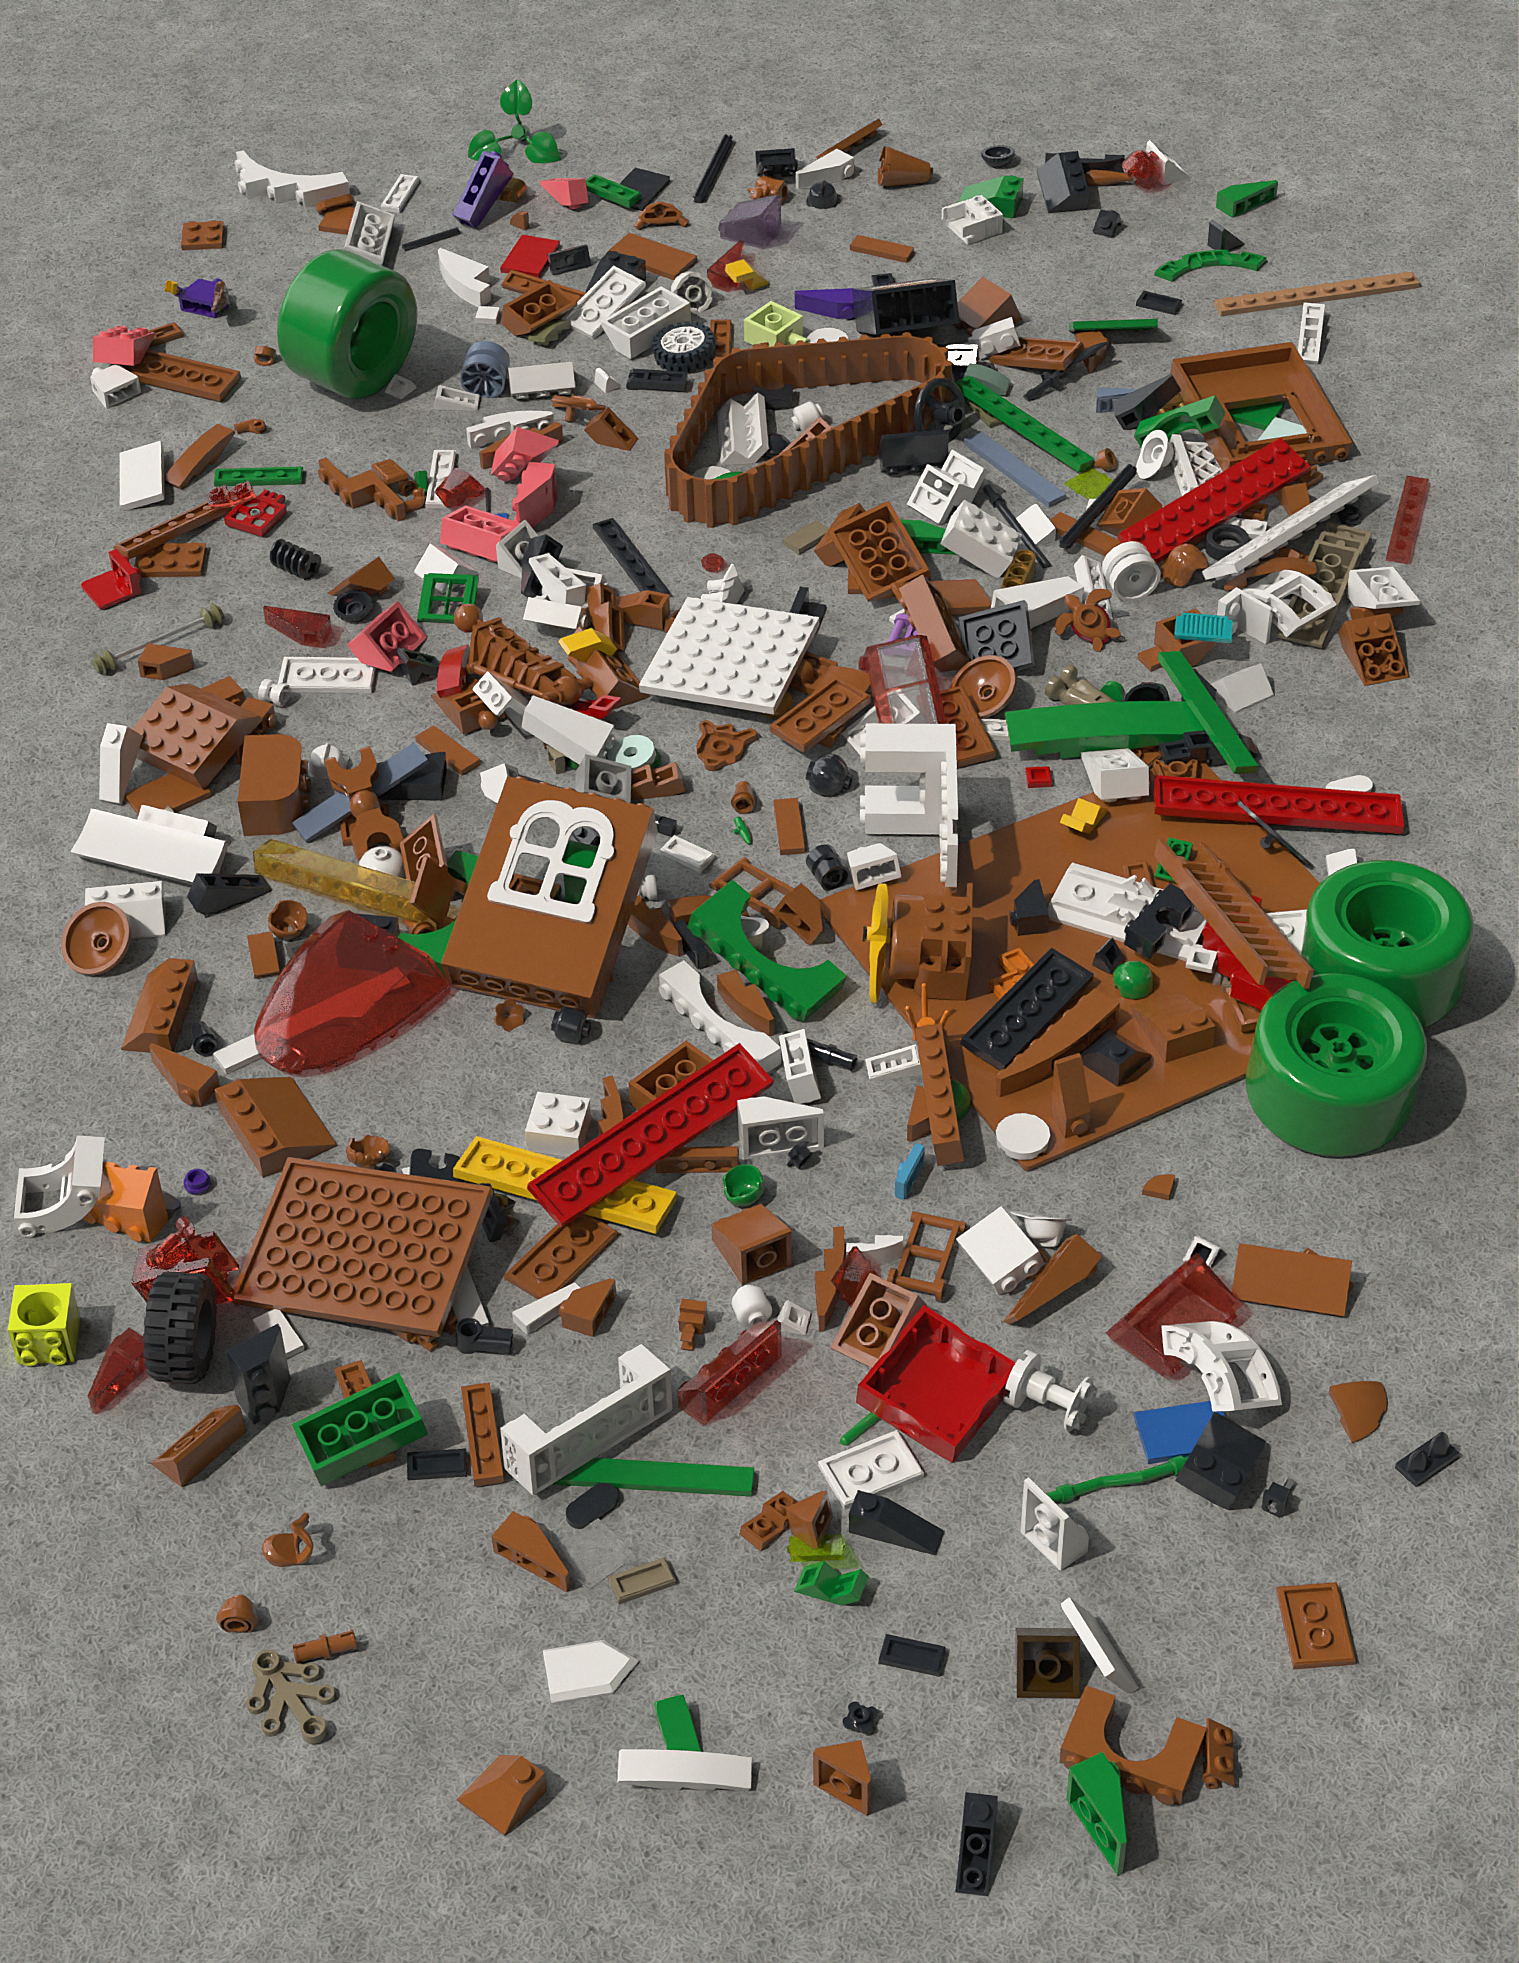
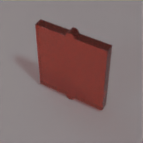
[831,1246,879,1308]

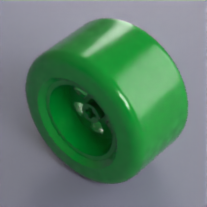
[277,249,418,399]
[1301,860,1474,1028]
[1245,973,1427,1157]

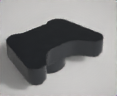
[753,384,793,410]

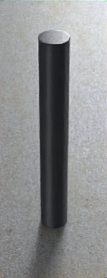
[402,227,460,251]

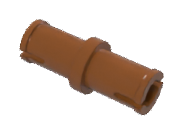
[293,1629,358,1664]

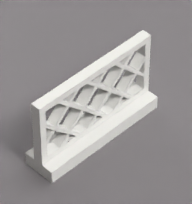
[1170,434,1223,496]

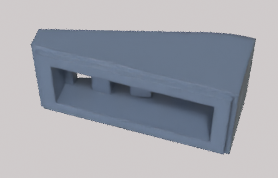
[1096,387,1137,413]

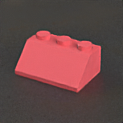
[491,427,559,481]
[440,505,520,562]
[347,601,427,672]

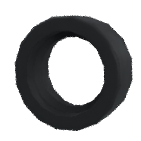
[1205,524,1249,561]

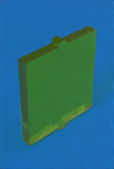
[1064,467,1113,500]
[787,1534,846,1562]

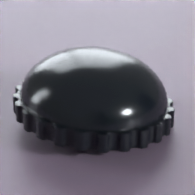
[981,145,1015,167]
[761,433,791,459]
[333,589,373,622]

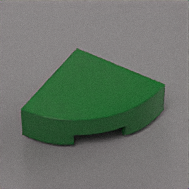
[414,471,428,493]

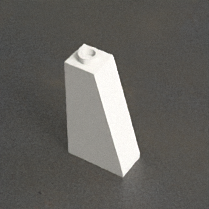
[991,576,1084,629]

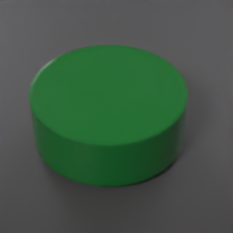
[1100,681,1125,702]

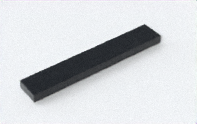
[593,518,670,595]

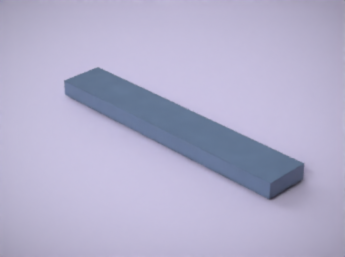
[964,431,1066,508]
[292,743,429,843]

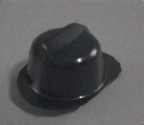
[806,180,841,209]

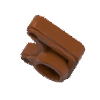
[1153,759,1198,778]

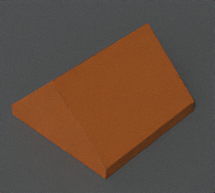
[813,1740,871,1816]

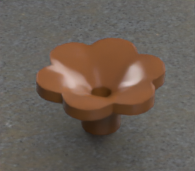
[494,999,524,1032]

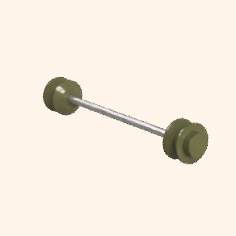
[92,603,224,675]

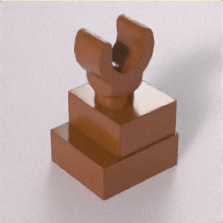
[678,1299,708,1351]

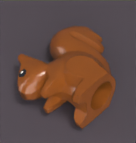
[747,175,788,205]

